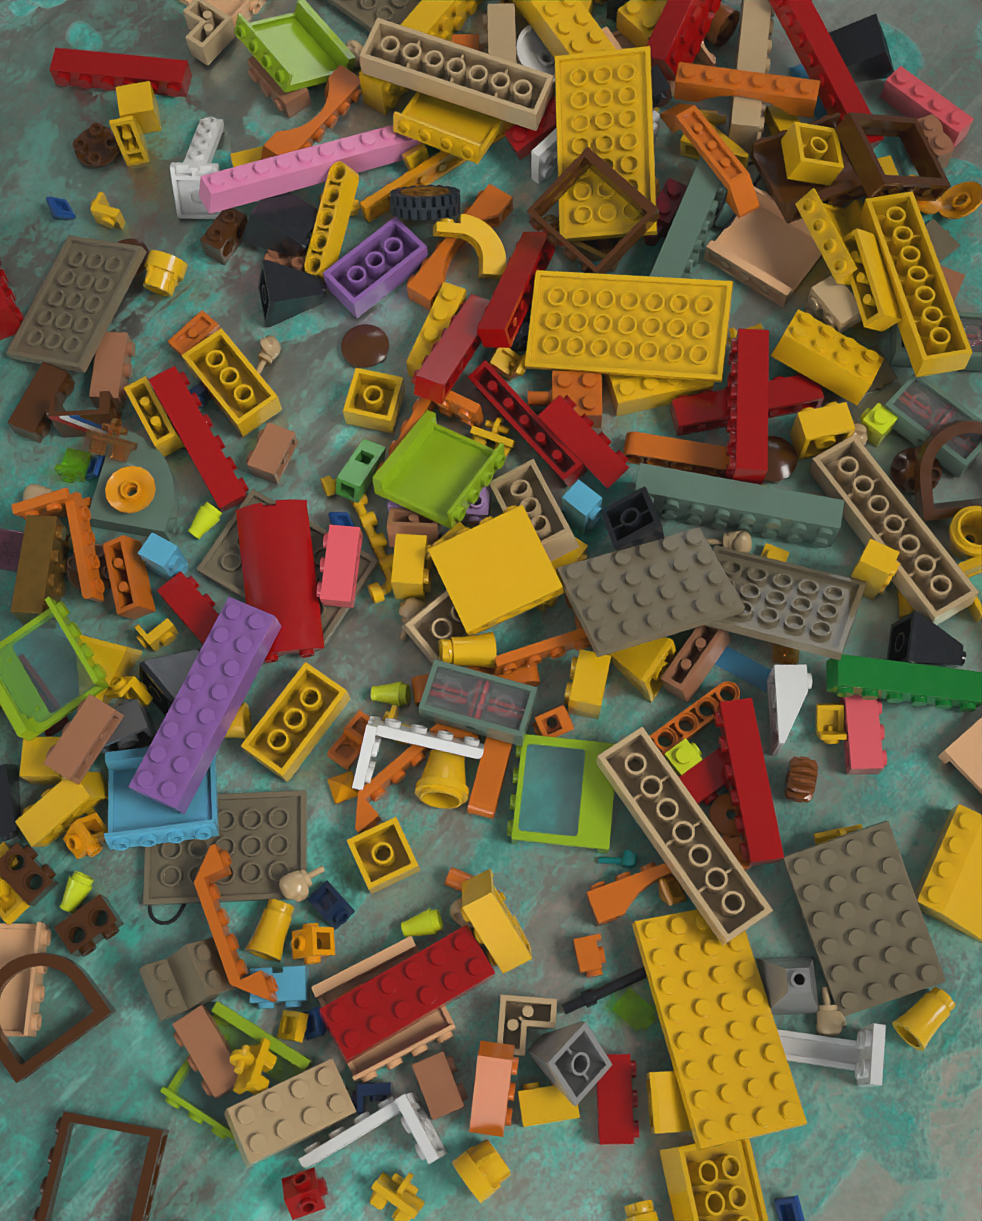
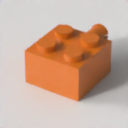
[528,371,602,428]

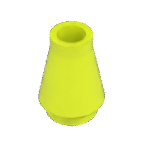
[187,501,223,539]
[371,681,411,707]
[59,871,94,913]
[401,908,443,938]

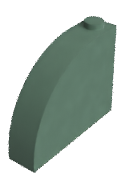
[89,428,179,541]

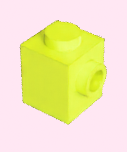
[859,402,898,447]
[664,738,702,777]

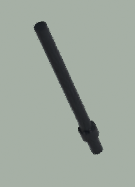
[561,967,647,1015]

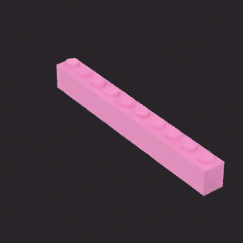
[199,125,423,214]

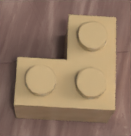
[183,0,236,66]
[804,275,861,333]
[497,995,557,1057]

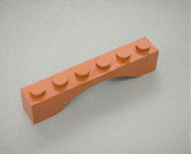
[674,62,820,118]
[260,65,362,160]
[406,183,513,311]
[586,834,752,927]

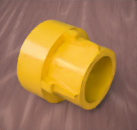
[143,250,188,297]
[452,1139,511,1203]

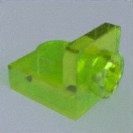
[54,448,93,483]
[611,987,656,1032]

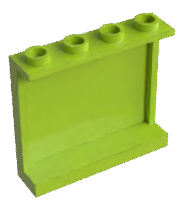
[234,0,356,93]
[372,410,506,529]

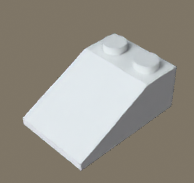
[767,664,812,756]

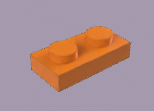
[167,310,220,357]

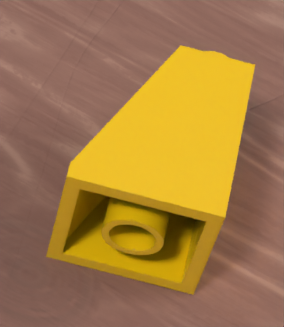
[645,1071,691,1134]

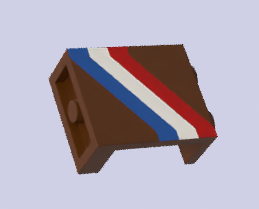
[46,391,122,438]

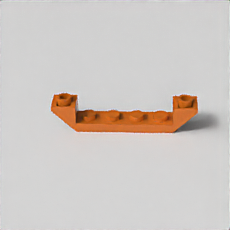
[660,104,760,219]
[355,723,480,834]
[194,844,279,1002]

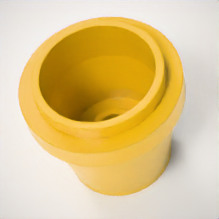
[949,506,982,560]
[415,749,469,809]

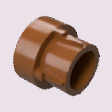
[704,3,740,47]

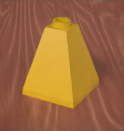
[77,635,143,705]
[607,637,677,703]

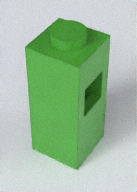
[336,438,386,503]

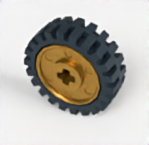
[390,185,461,220]

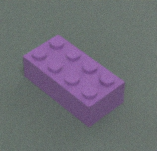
[323,217,428,318]

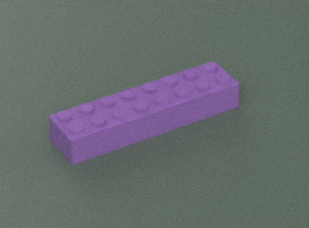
[128,597,282,815]

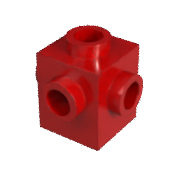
[281,1167,328,1220]

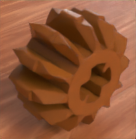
[784,756,818,803]

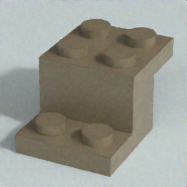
[139,937,238,1021]

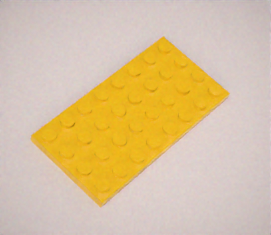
[555,46,657,242]
[525,270,733,382]
[632,909,807,1151]

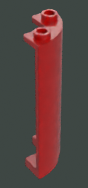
[236,499,325,663]

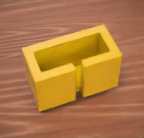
[518,1082,580,1127]

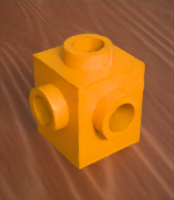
[63,812,108,860]
[291,923,335,964]

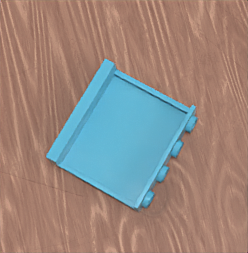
[104,747,219,851]

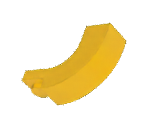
[433,214,507,279]

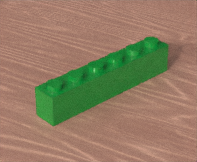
[826,654,982,712]

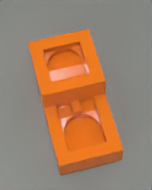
[327,710,370,771]

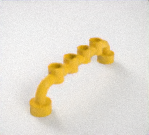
[320,475,394,604]

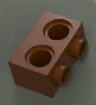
[200,208,248,265]
[0,843,59,906]
[54,894,124,957]

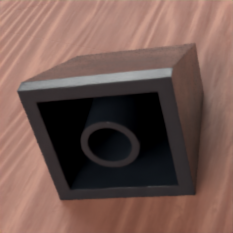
[829,14,894,83]
[241,192,318,257]

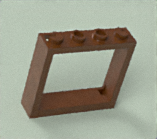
[835,112,951,201]
[527,147,660,274]
[33,1112,169,1221]

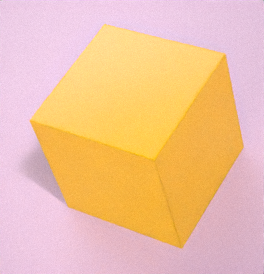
[116,81,162,134]
[19,737,62,785]

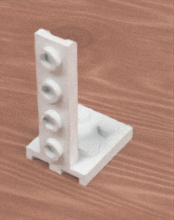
[170,117,224,219]
[352,716,484,790]
[777,1023,886,1088]
[298,1092,448,1168]

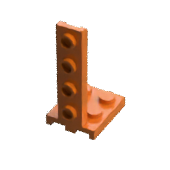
[376,391,485,472]
[11,488,105,602]
[492,594,592,675]

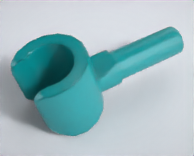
[599,850,638,869]

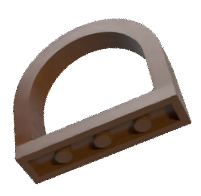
[914,419,982,521]
[0,953,116,1083]

